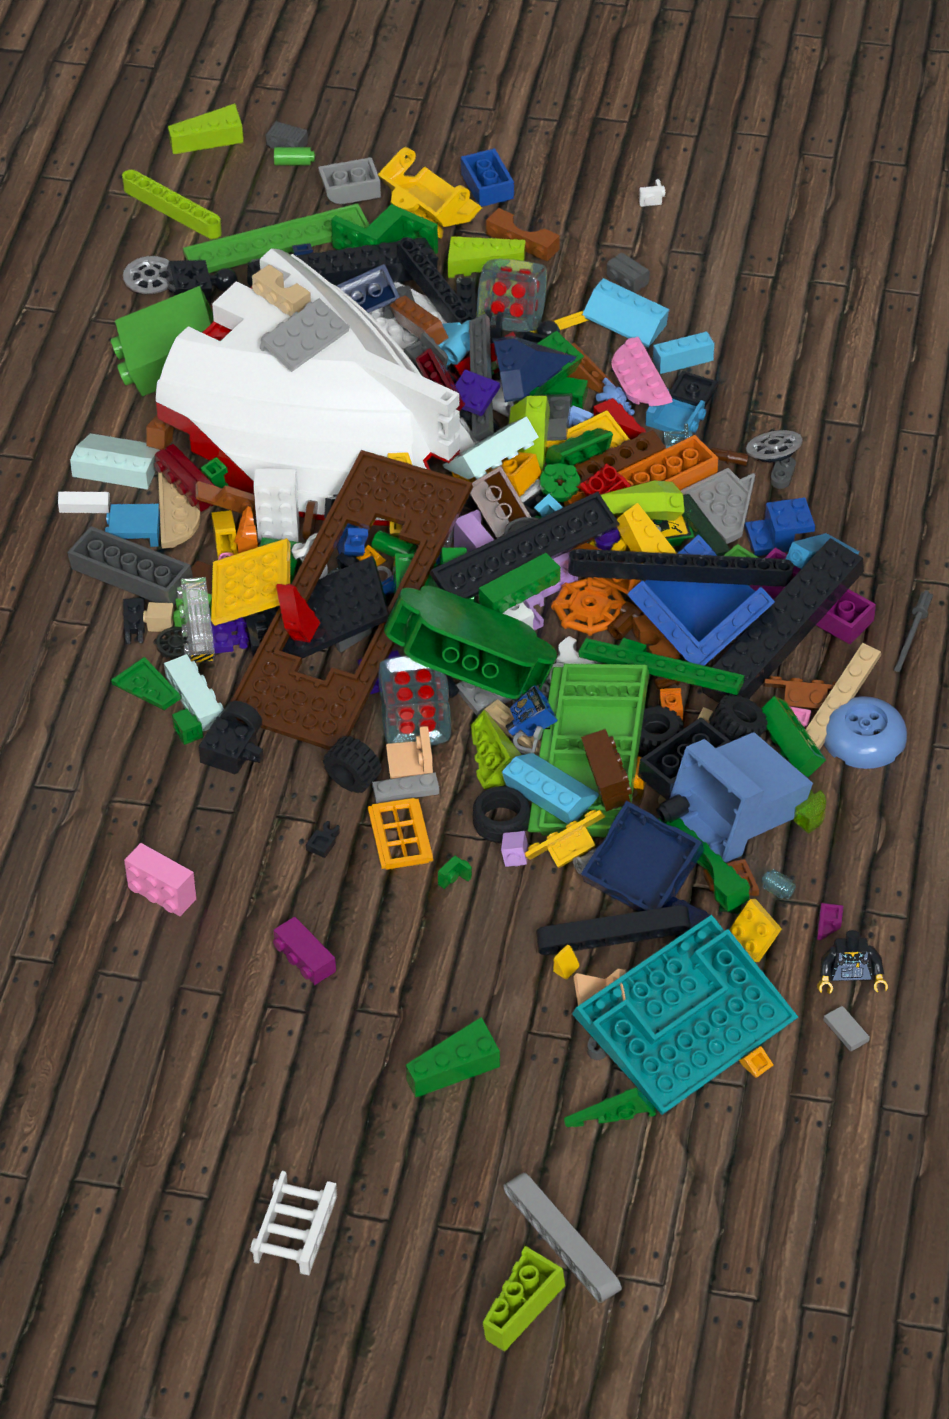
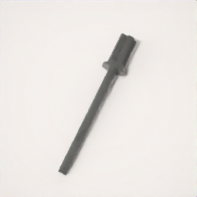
[894,590,933,672]

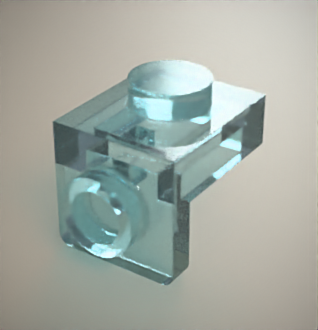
[664,424,692,448]

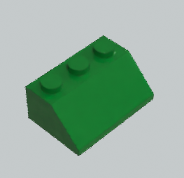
[545,428,613,466]

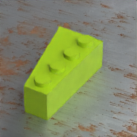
[168,104,244,154]
[448,237,525,278]

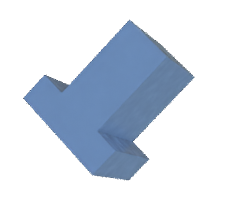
[670,732,813,863]

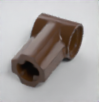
[608,601,645,640]

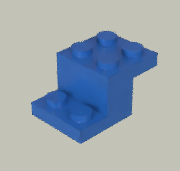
[745,497,815,556]

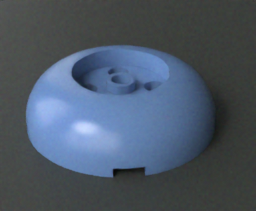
[824,696,907,769]

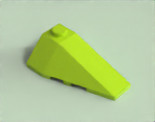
[509,396,550,472]
[600,480,684,521]
[471,710,521,790]

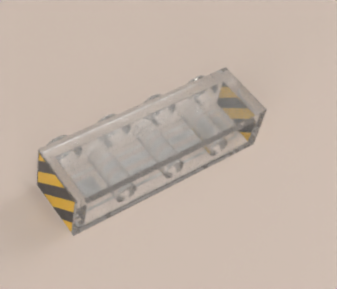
[177,577,215,662]

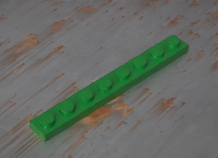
[579,638,744,695]

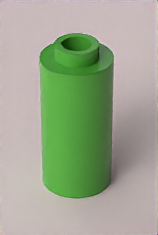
[274,147,315,166]

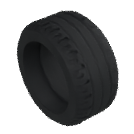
[473,786,530,843]

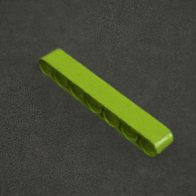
[122,170,222,239]

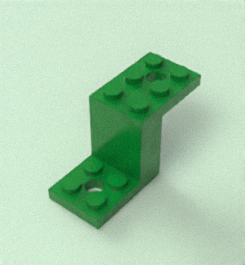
[331,204,438,254]

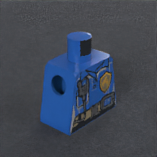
[506,685,558,737]

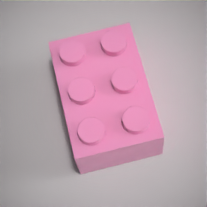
[124,843,196,916]

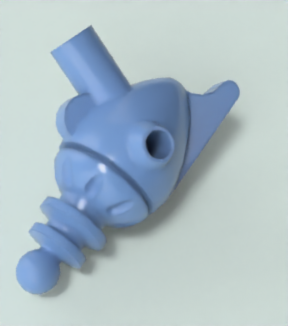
[596,378,635,415]

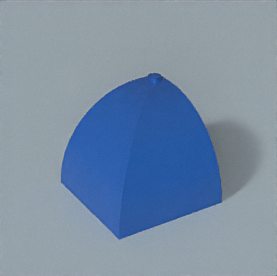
[627,534,775,666]

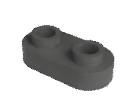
[770,457,796,489]

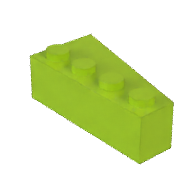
[483,1246,565,1352]

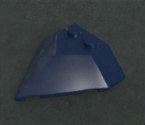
[493,336,576,402]

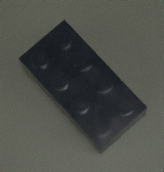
[638,717,731,800]

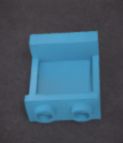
[646,389,707,439]
[105,504,160,547]

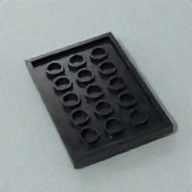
[263,556,390,659]

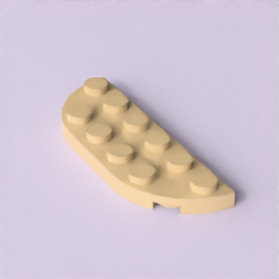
[158,472,201,549]

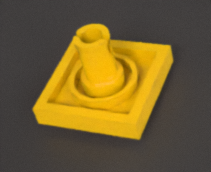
[729,899,782,962]

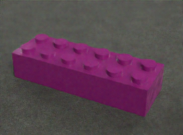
[750,548,876,644]

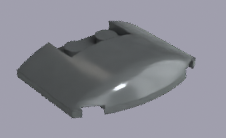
[517,393,573,441]

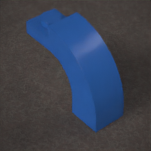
[337,524,368,557]

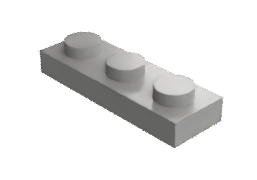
[372,773,439,804]

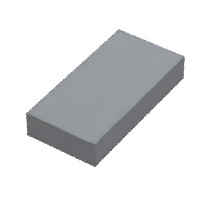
[824,1006,870,1051]

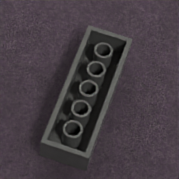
[67,526,193,605]

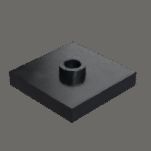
[669,371,718,409]

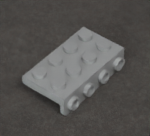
[260,298,350,372]

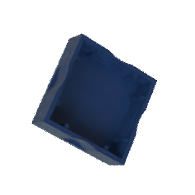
[581,801,705,912]

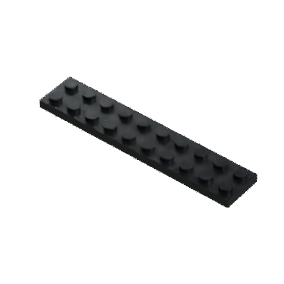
[430,492,619,599]

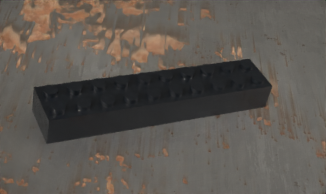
[247,238,438,287]
[702,538,864,703]

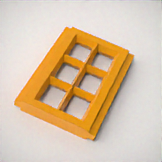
[368,798,433,870]

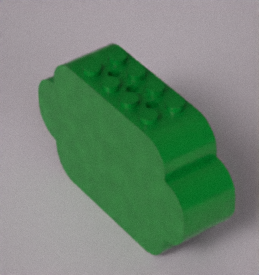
[384,586,557,699]

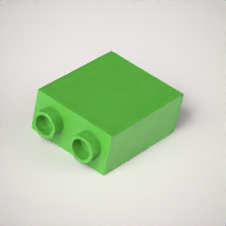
[111,286,214,396]

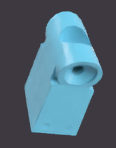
[438,320,471,365]

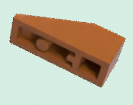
[568,342,614,393]

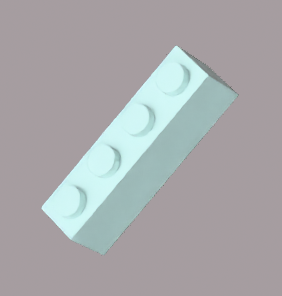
[164,654,224,732]

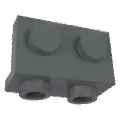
[404,332,448,373]

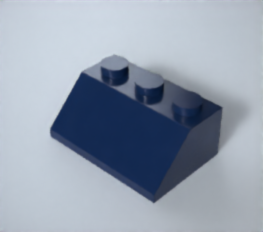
[337,264,400,313]

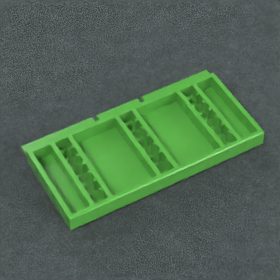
[528,664,649,838]

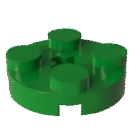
[540,463,580,502]

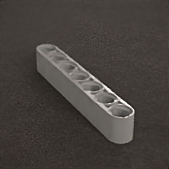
[503,1172,622,1303]

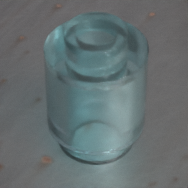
[762,869,796,899]

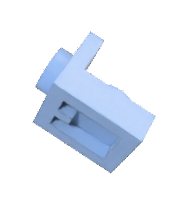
[568,405,594,429]

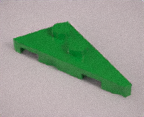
[564,1087,657,1128]

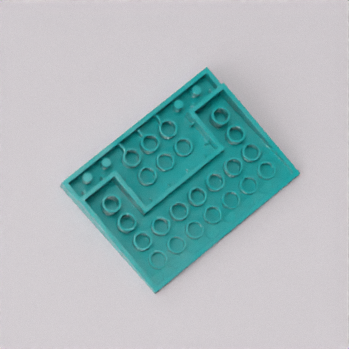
[572,915,798,1115]

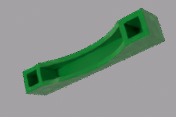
[658,818,750,912]

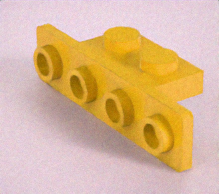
[525,810,605,868]

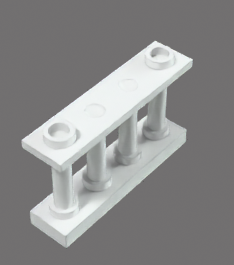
[250,1171,337,1275]

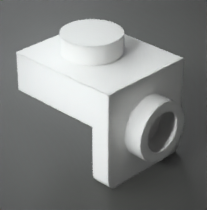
[639,179,665,207]

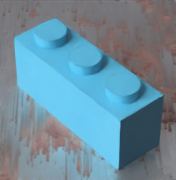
[653,332,714,374]

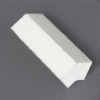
[58,492,110,513]

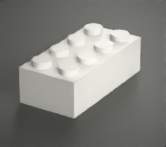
[254,469,300,543]

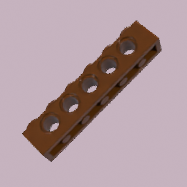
[555,430,666,503]

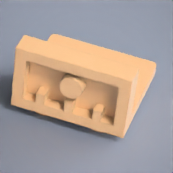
[386,726,433,779]
[574,969,626,1006]

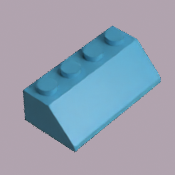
[583,278,669,348]
[502,753,599,824]

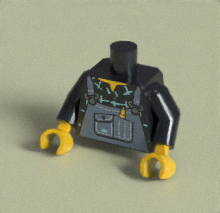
[817,930,888,994]

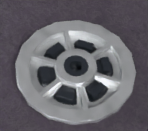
[123,256,169,294]
[746,430,803,463]

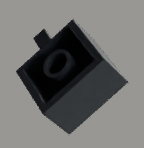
[198,716,264,774]

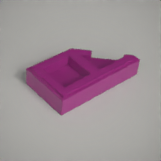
[817,903,843,940]

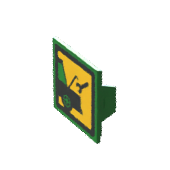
[651,508,694,546]

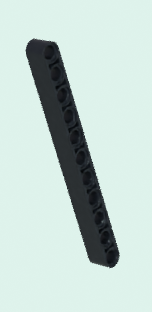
[568,549,794,587]

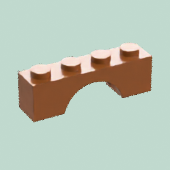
[486,208,560,262]

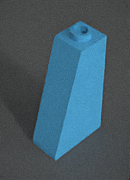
[786,533,859,569]

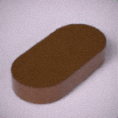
[303,500,318,540]

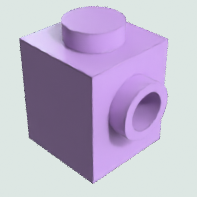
[501,831,529,867]

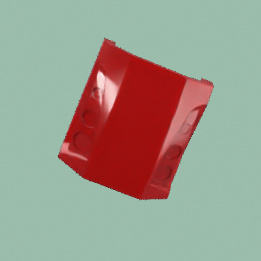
[577,464,631,496]

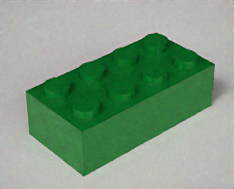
[529,331,584,396]

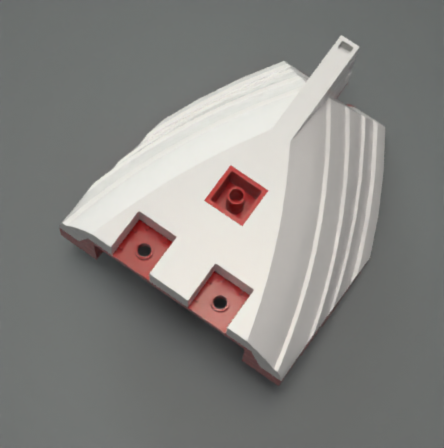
[156,249,481,526]

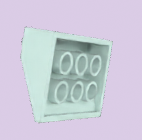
[443,416,538,480]
[70,433,160,489]

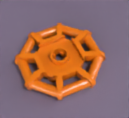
[551,577,627,636]

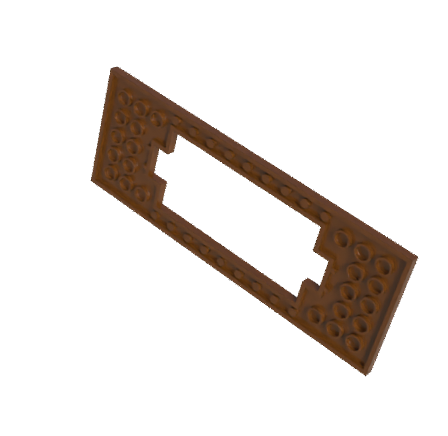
[230,450,473,750]

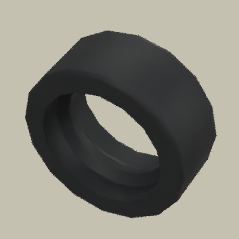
[220,701,262,733]

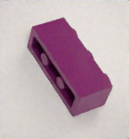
[273,917,336,985]

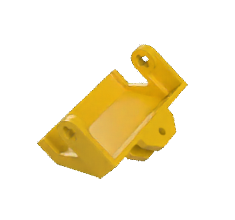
[378,147,482,227]

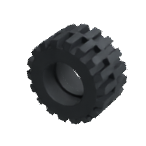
[709,694,768,742]
[638,705,683,757]
[323,736,382,793]

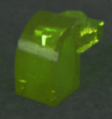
[794,790,826,834]

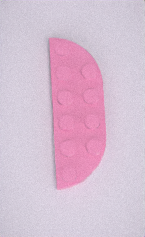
[612,337,673,406]

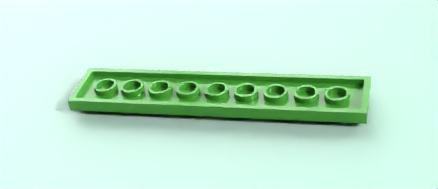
[183,204,369,273]

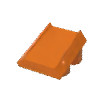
[234,506,258,554]

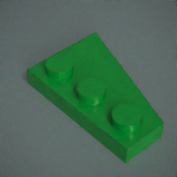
[111,657,181,711]

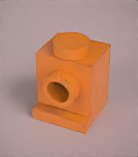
[659,688,683,721]

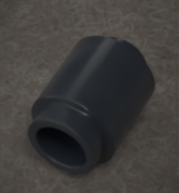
[656,794,690,823]

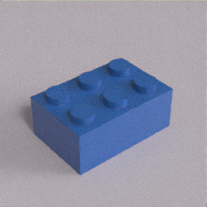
[461,148,514,207]

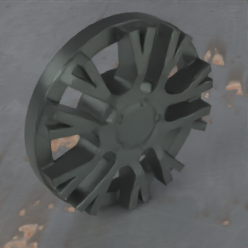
[156,627,195,660]

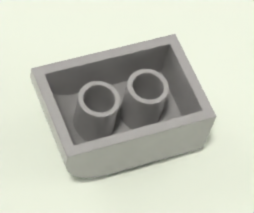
[318,157,381,204]

